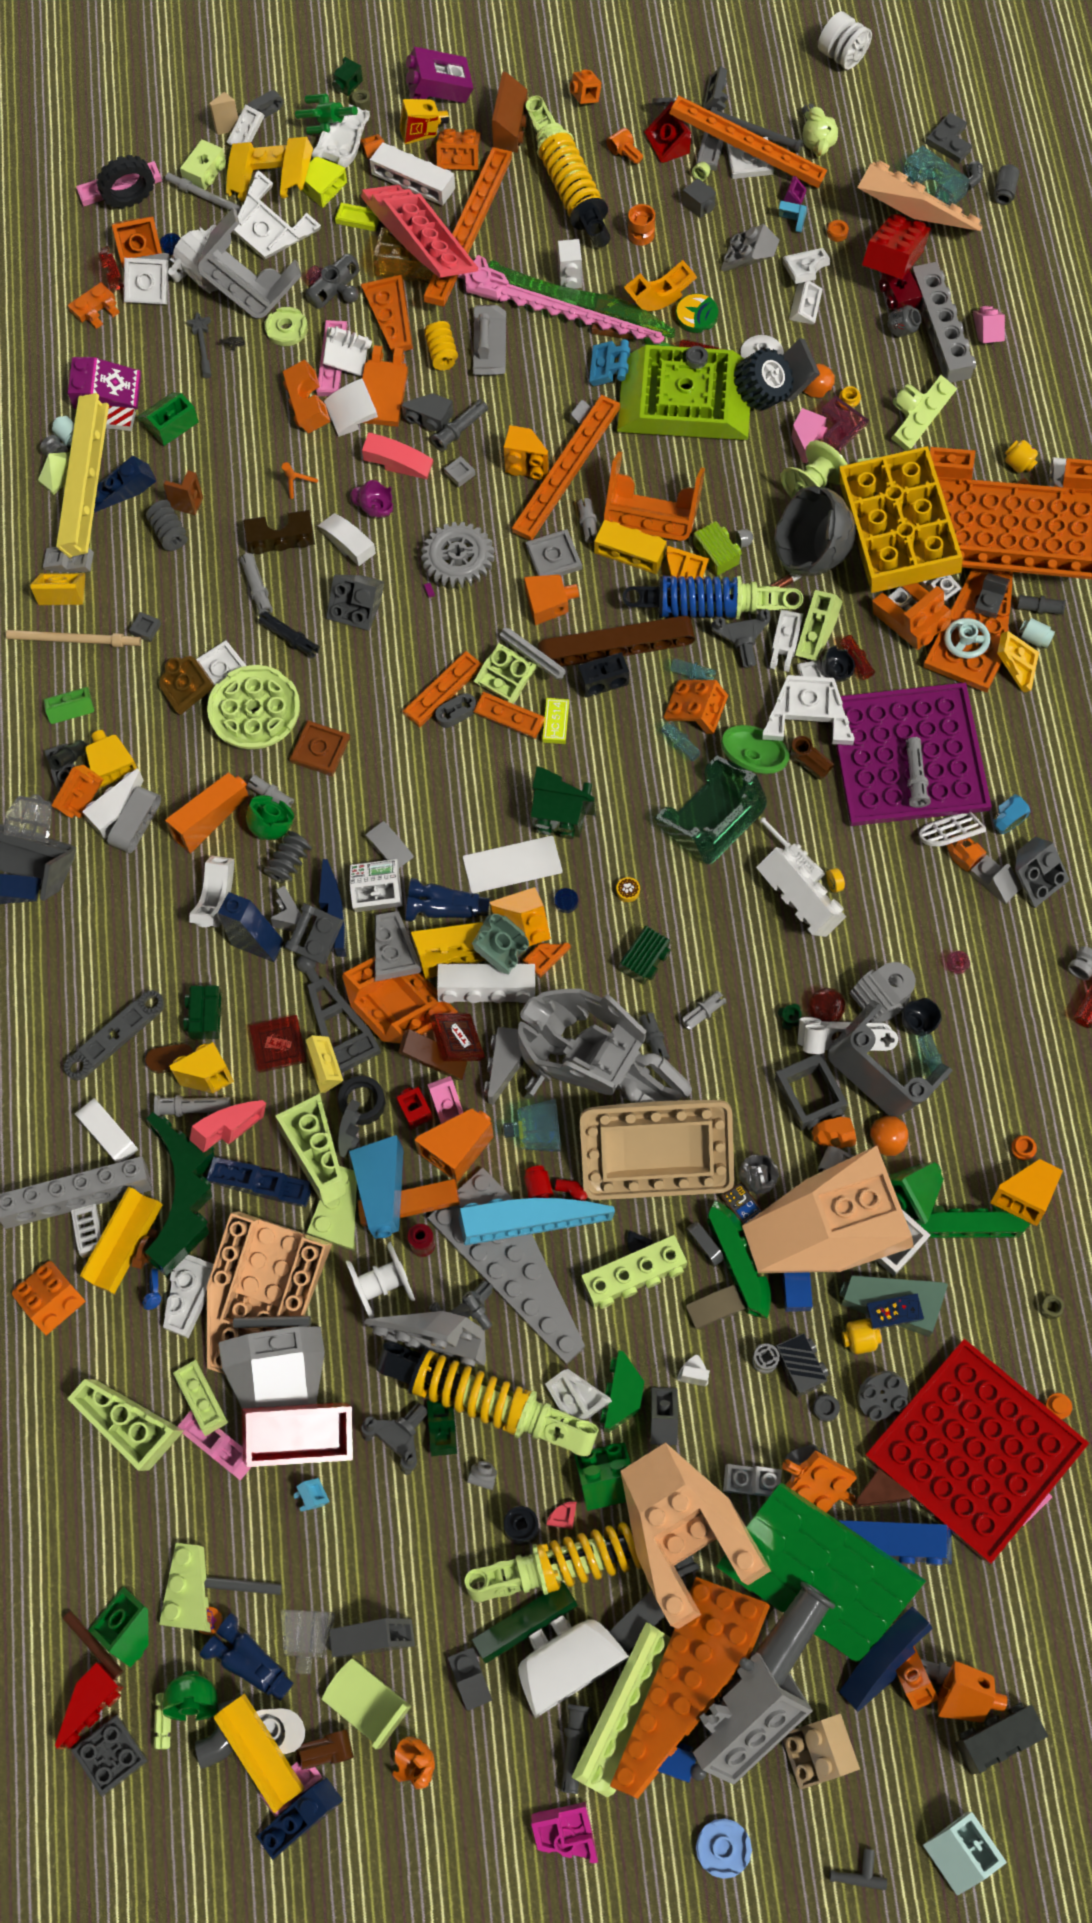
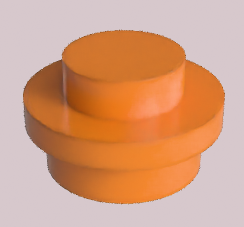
[1011,1135,1037,1161]
[1045,1393,1072,1420]

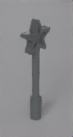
[187,312,211,378]

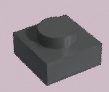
[129,612,161,642]

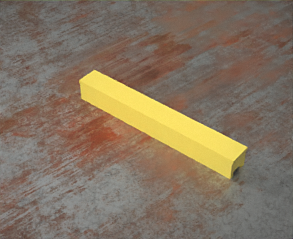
[56,393,109,558]

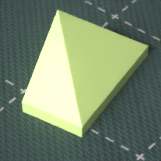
[38,452,70,494]

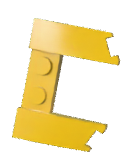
[226,137,313,202]

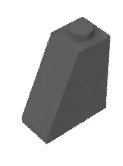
[329,1618,415,1657]

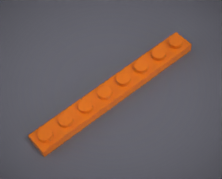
[669,95,827,189]
[512,395,620,541]

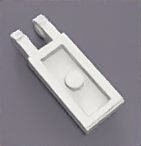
[770,610,803,672]

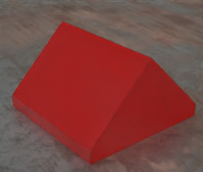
[644,101,691,163]

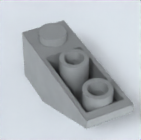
[484,1027,524,1105]

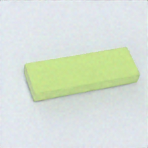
[173,1359,228,1436]

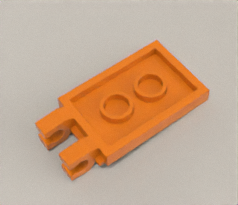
[362,345,408,427]

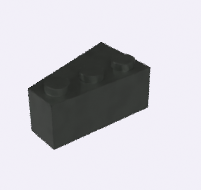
[955,1702,1048,1774]

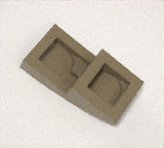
[686,1285,746,1329]

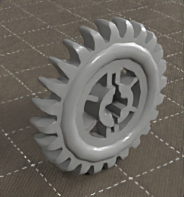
[421,522,495,589]

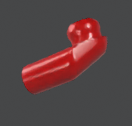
[555,1179,588,1201]

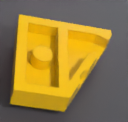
[997,631,1039,693]

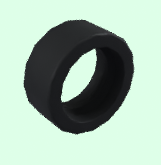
[337,1076,386,1126]

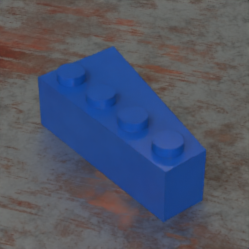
[839,1520,952,1566]

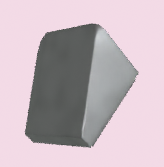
[570,400,592,428]

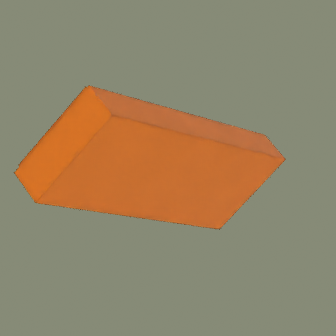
[473,692,545,739]

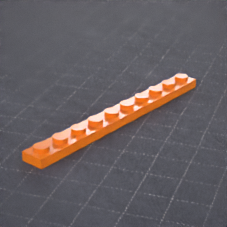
[423,147,512,307]

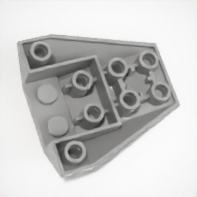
[364,1311,486,1367]
[218,1326,325,1409]

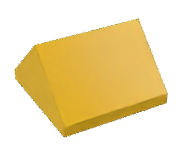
[30,573,85,605]

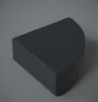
[627,1230,653,1254]

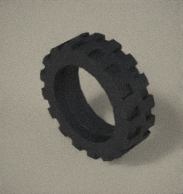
[96,155,155,209]

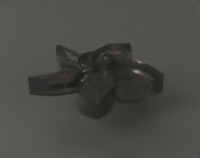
[219,336,245,351]

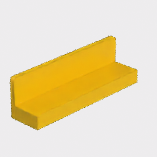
[80,1187,163,1294]
[214,1693,305,1813]

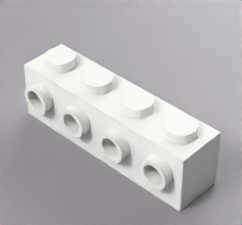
[370,142,455,206]
[437,964,535,1003]

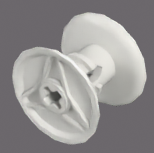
[346,1242,415,1318]

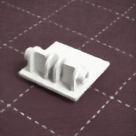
[323,326,372,377]

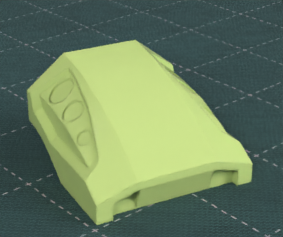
[474,643,539,704]

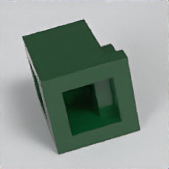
[332,57,363,96]

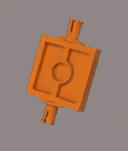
[782,1450,857,1513]

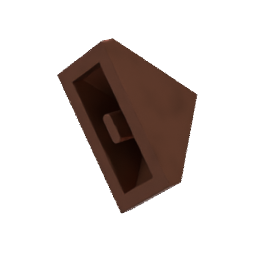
[854,1469,911,1508]

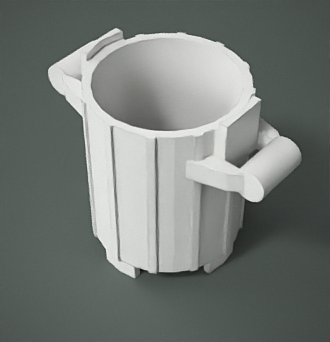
[168,225,218,294]

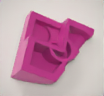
[531,1802,598,1863]

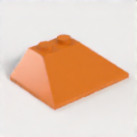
[342,956,458,1044]

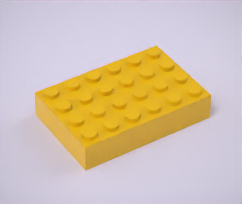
[839,446,963,593]

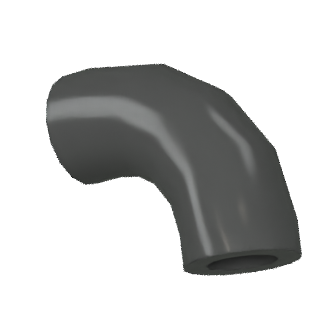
[195,1699,236,1769]

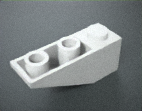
[82,768,144,840]

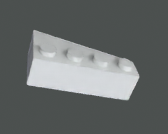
[756,847,846,937]

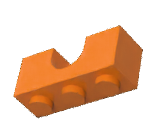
[283,359,331,433]

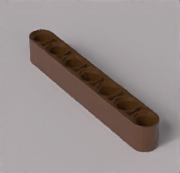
[537,616,695,667]

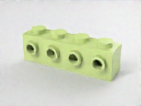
[581,1235,687,1309]

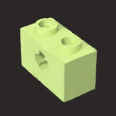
[180,140,226,190]

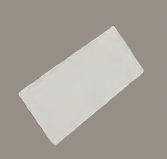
[463,836,563,893]

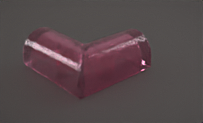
[821,395,869,452]

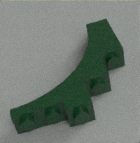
[145,1112,215,1276]

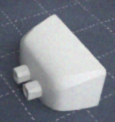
[518,1615,629,1718]

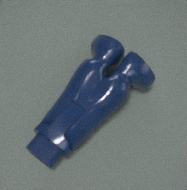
[406,878,490,922]
[199,1613,294,1701]

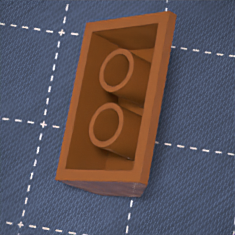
[492,72,528,153]

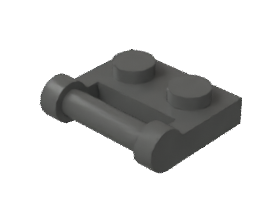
[285,903,344,965]

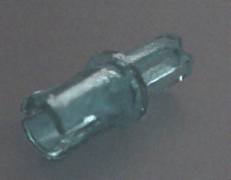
[670,658,717,680]
[661,721,701,761]
[918,1034,949,1081]

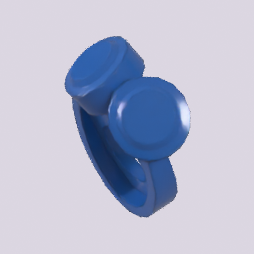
[142,1268,161,1310]

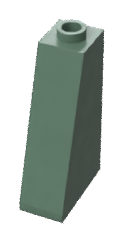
[839,1276,948,1337]

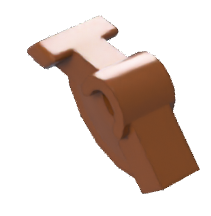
[131,1228,160,1269]

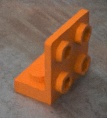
[436,129,481,170]
[664,680,728,734]

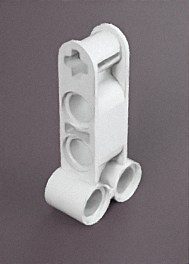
[798,1017,898,1054]

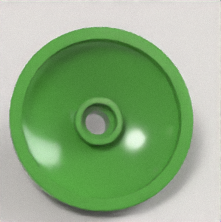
[721,725,789,774]

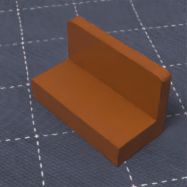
[163,470,203,515]

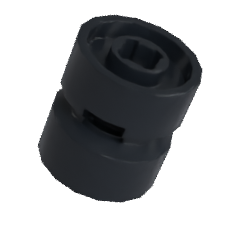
[504,1506,539,1546]

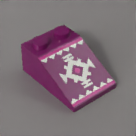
[68,357,142,409]

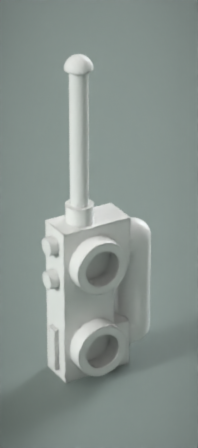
[760,817,825,883]

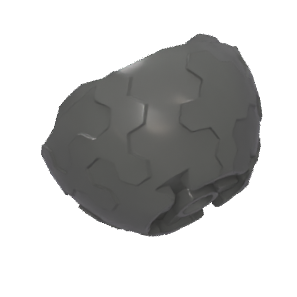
[774,486,856,576]

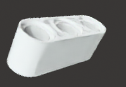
[75,1098,138,1163]

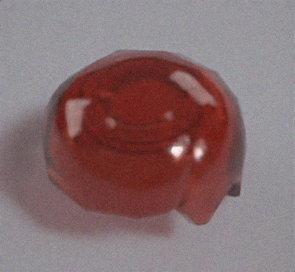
[808,987,846,1022]

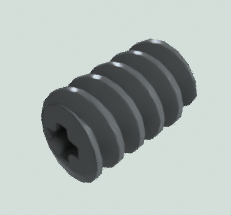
[146,500,188,551]
[264,831,312,883]

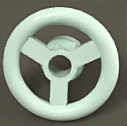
[944,618,990,659]

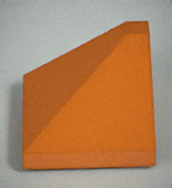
[360,134,384,159]

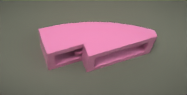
[177,1410,251,1481]

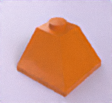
[112,216,162,268]

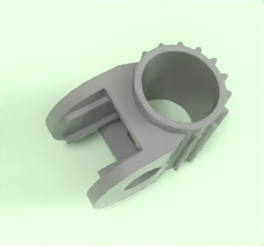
[850,962,916,1023]

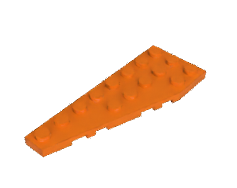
[923,568,1013,693]
[610,1577,770,1799]

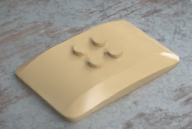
[580,1100,734,1200]

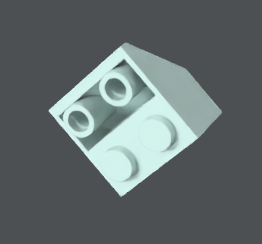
[923,1812,1007,1896]

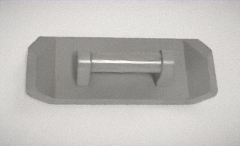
[473,305,506,375]

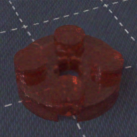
[98,246,124,290]

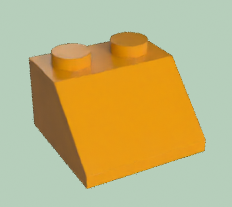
[490,887,551,947]

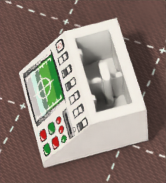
[350,859,403,912]

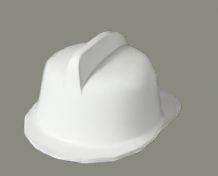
[256,1708,305,1754]

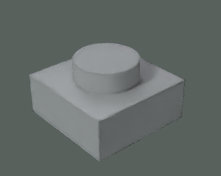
[444,456,476,487]

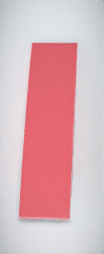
[361,184,478,278]

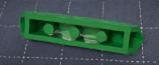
[707,1201,771,1319]
[919,1205,1031,1238]

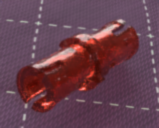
[840,635,875,680]

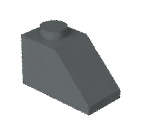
[651,1387,678,1445]

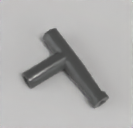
[830,1849,887,1890]

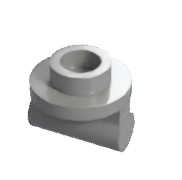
[467,1461,497,1490]

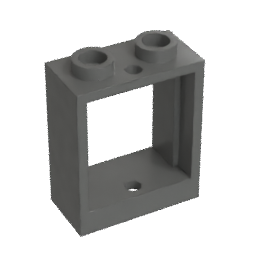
[774,1054,848,1131]

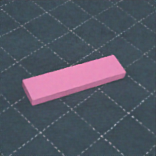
[76,161,162,206]
[316,320,348,397]

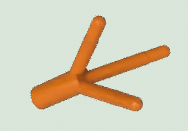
[282,462,318,499]

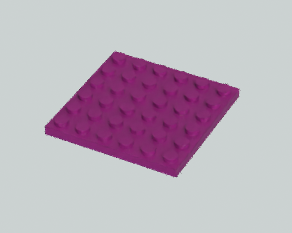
[832,682,992,826]

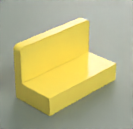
[306,1035,344,1093]

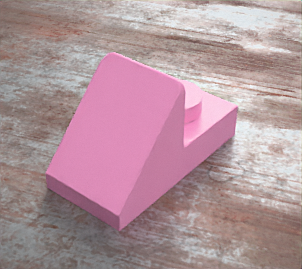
[427,1076,463,1124]

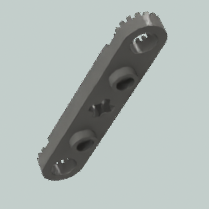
[64,990,165,1081]

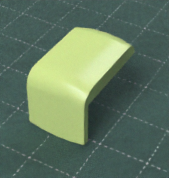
[322,1658,411,1750]

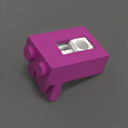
[406,47,474,103]

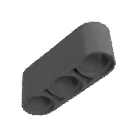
[609,1589,665,1653]

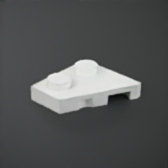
[545,1369,612,1421]

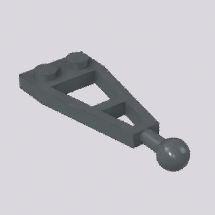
[297,955,381,1073]

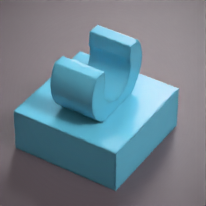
[294,1478,330,1511]

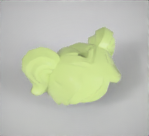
[803,107,838,158]

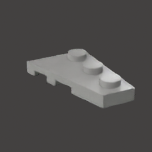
[375,911,422,982]

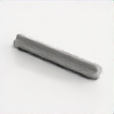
[500,627,566,680]

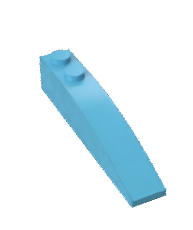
[458,1198,615,1246]

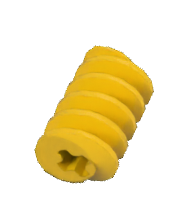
[424,321,458,370]

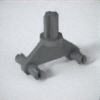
[711,609,770,668]
[429,1281,493,1331]
[361,1403,428,1475]

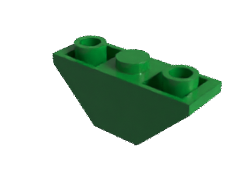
[600,1350,645,1433]

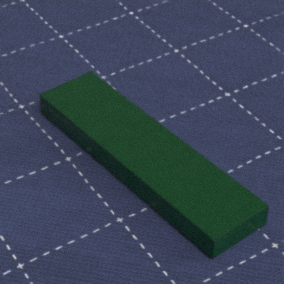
[472,1582,578,1664]

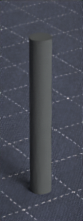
[233,1316,311,1328]
[204,1577,282,1595]

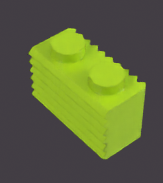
[693,521,742,576]

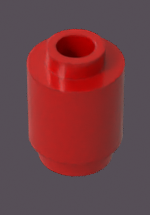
[524,1165,554,1198]

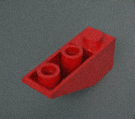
[54,1662,124,1749]

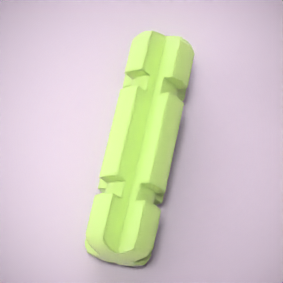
[154,1693,171,1749]

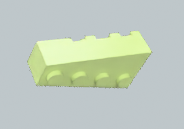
[275,1094,346,1205]

